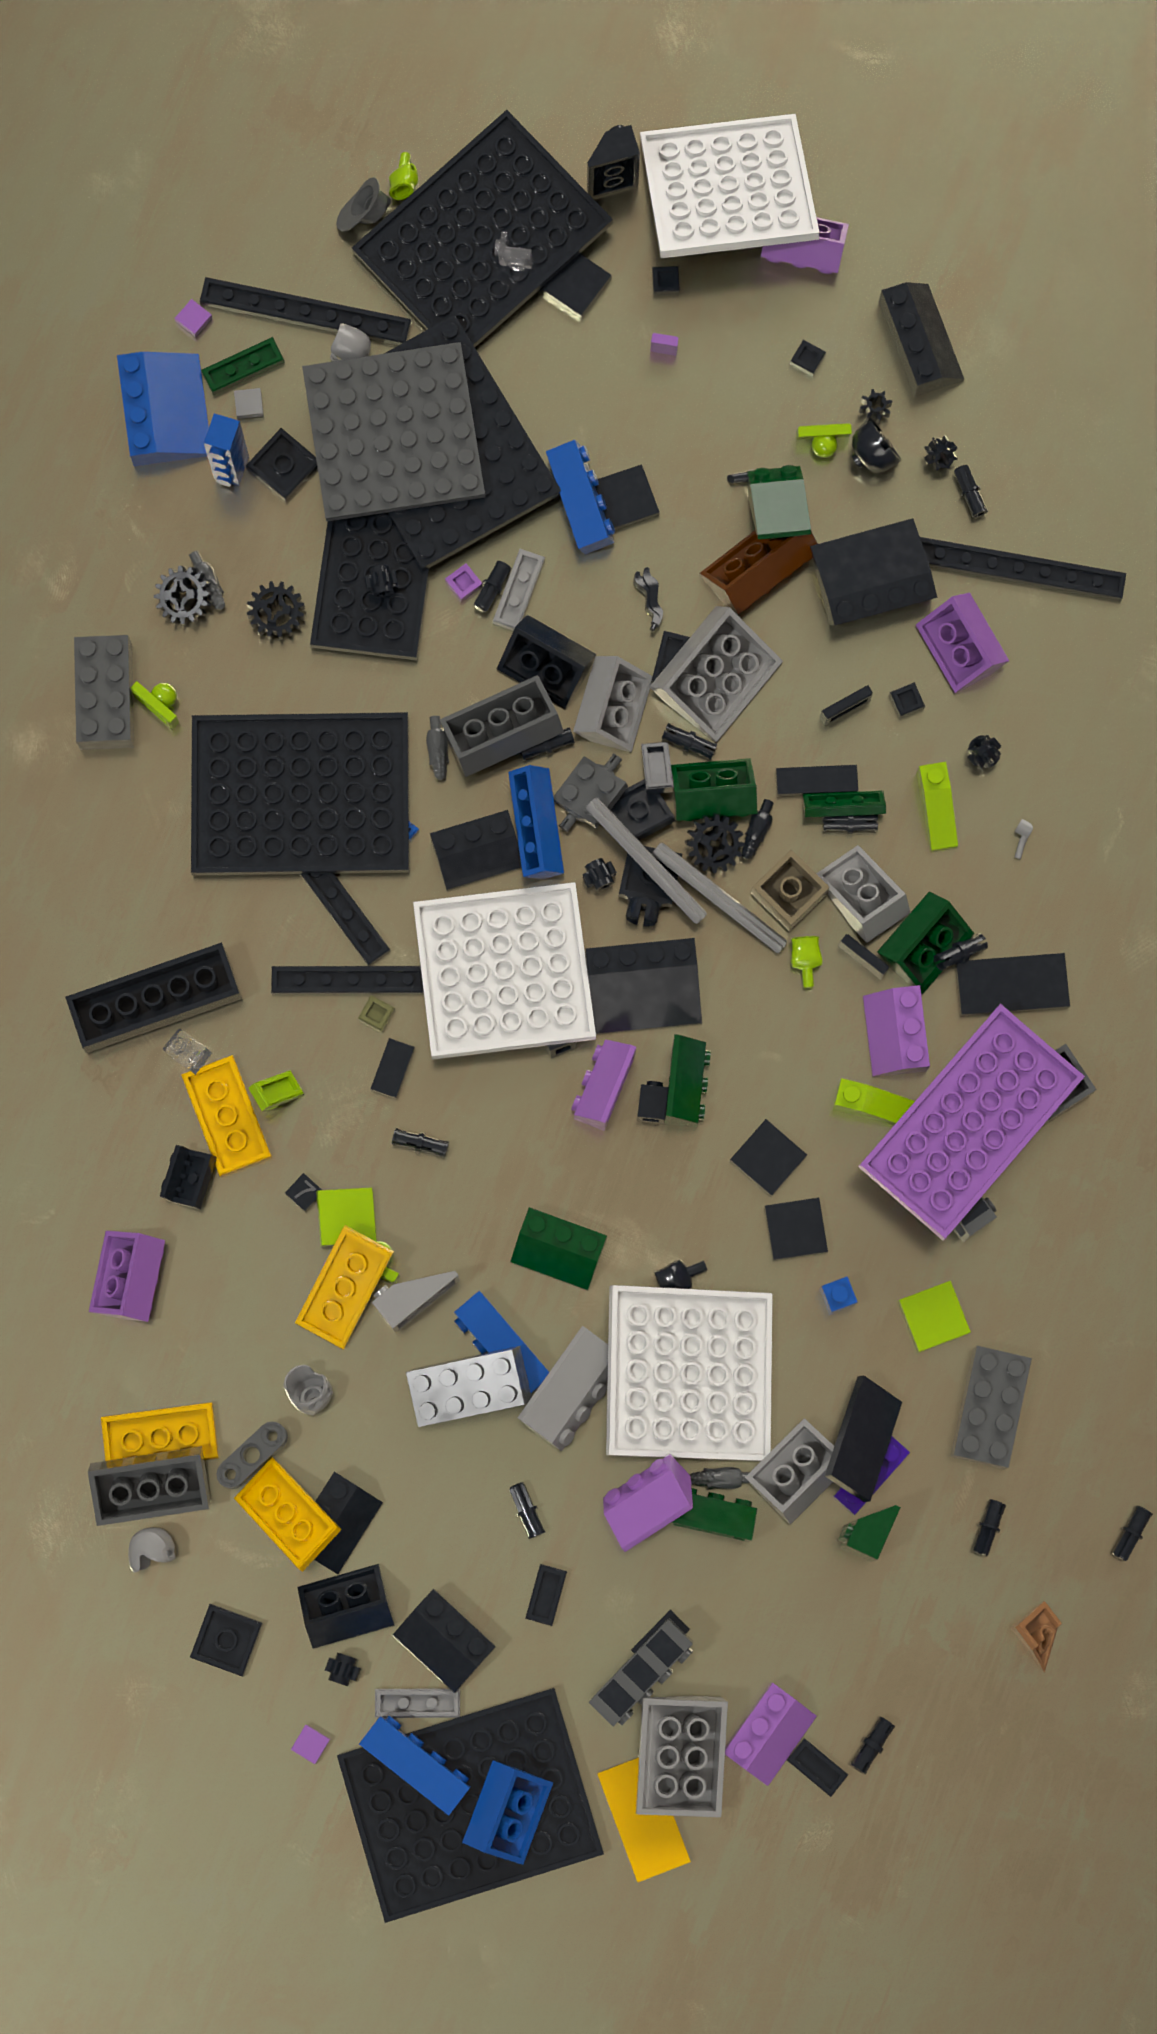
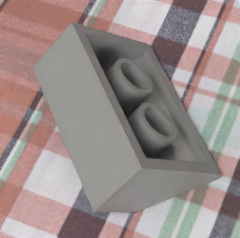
[573,656,653,752]
[745,1418,834,1524]

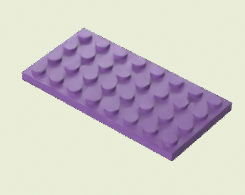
[858,1004,1085,1241]

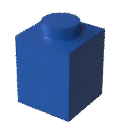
[819,1276,858,1315]

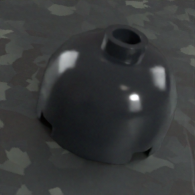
[851,418,901,473]

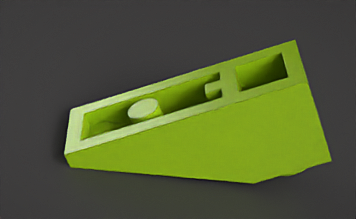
[916,762,958,852]
[832,1078,915,1125]

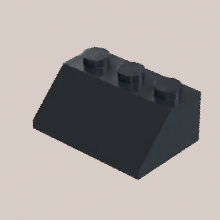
[587,125,640,198]
[496,614,596,709]
[430,810,522,891]
[314,1471,383,1574]
[297,1564,394,1649]
[392,1589,496,1693]

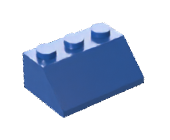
[462,1760,553,1865]

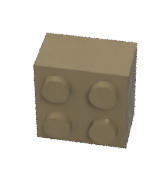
[751,850,830,931]

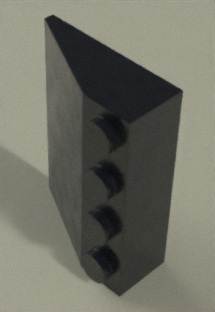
[810,518,938,626]
[585,938,702,1034]

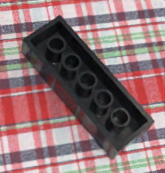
[65,942,242,1053]

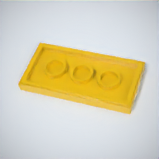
[181,1055,272,1177]
[295,1225,394,1349]
[101,1402,219,1461]
[234,1457,341,1572]
[597,1757,691,1882]

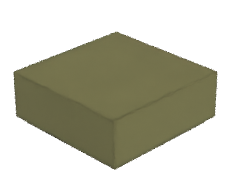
[358,995,395,1033]

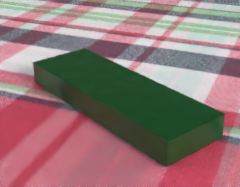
[201,337,285,395]
[803,790,886,817]

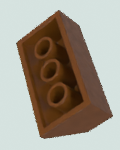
[699,530,818,614]

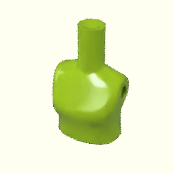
[389,152,418,200]
[791,936,822,987]

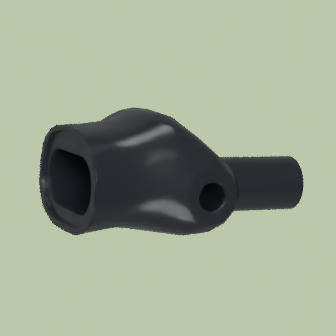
[654,1259,708,1289]

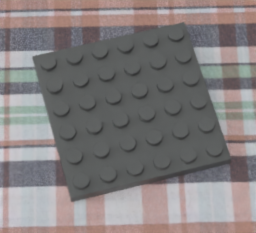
[302,342,485,522]

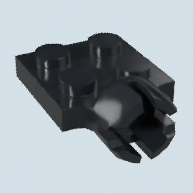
[618,846,683,927]

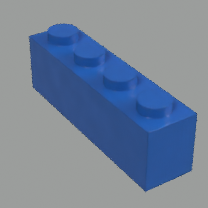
[204,413,249,486]
[546,440,615,555]
[508,765,564,880]
[454,1290,549,1395]
[359,1715,471,1815]

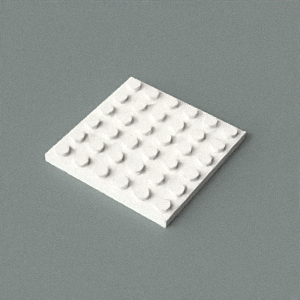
[640,114,819,258]
[413,882,596,1060]
[606,1285,772,1461]

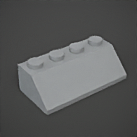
[517,1326,608,1451]

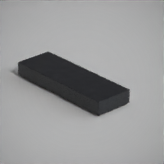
[776,765,859,796]

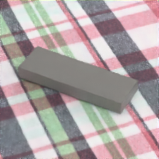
[493,549,545,631]
[375,1689,460,1718]

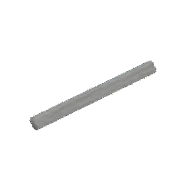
[586,798,707,924]
[652,843,787,953]

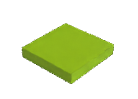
[316,1188,376,1247]
[898,1281,971,1353]

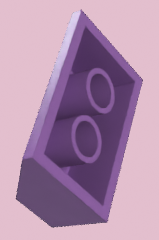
[761,217,849,274]
[916,593,1009,693]
[863,985,930,1077]
[571,1039,636,1131]
[89,1231,165,1322]
[603,1454,693,1552]
[725,1682,817,1786]

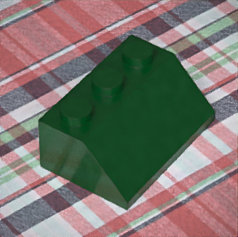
[671,758,758,821]
[877,891,975,994]
[665,1034,711,1127]
[510,1207,607,1291]
[669,1488,757,1542]
[838,1505,901,1562]

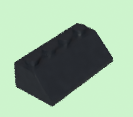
[879,282,964,397]

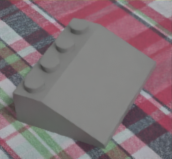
[650,606,783,742]
[636,1696,728,1817]

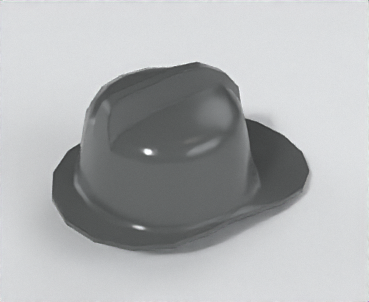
[336,177,391,231]

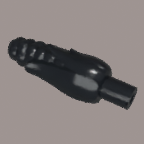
[742,799,774,859]

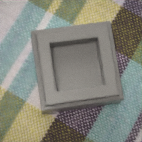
[234,388,264,419]

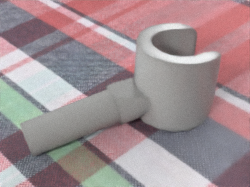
[1015,819,1033,859]

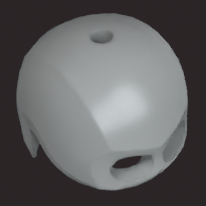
[330,324,371,362]
[283,1365,333,1415]
[128,1527,176,1573]

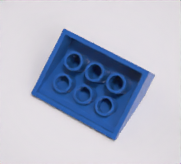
[117,352,209,466]

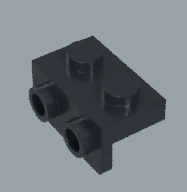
[160,1145,217,1210]

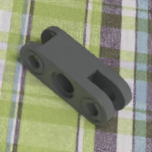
[216,1421,288,1489]

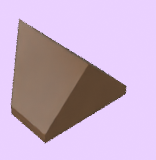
[1010,1601,1062,1673]

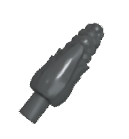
[189,551,226,610]
[426,716,449,780]
[690,1467,750,1489]

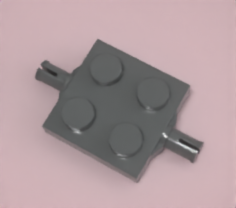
[553,753,628,833]

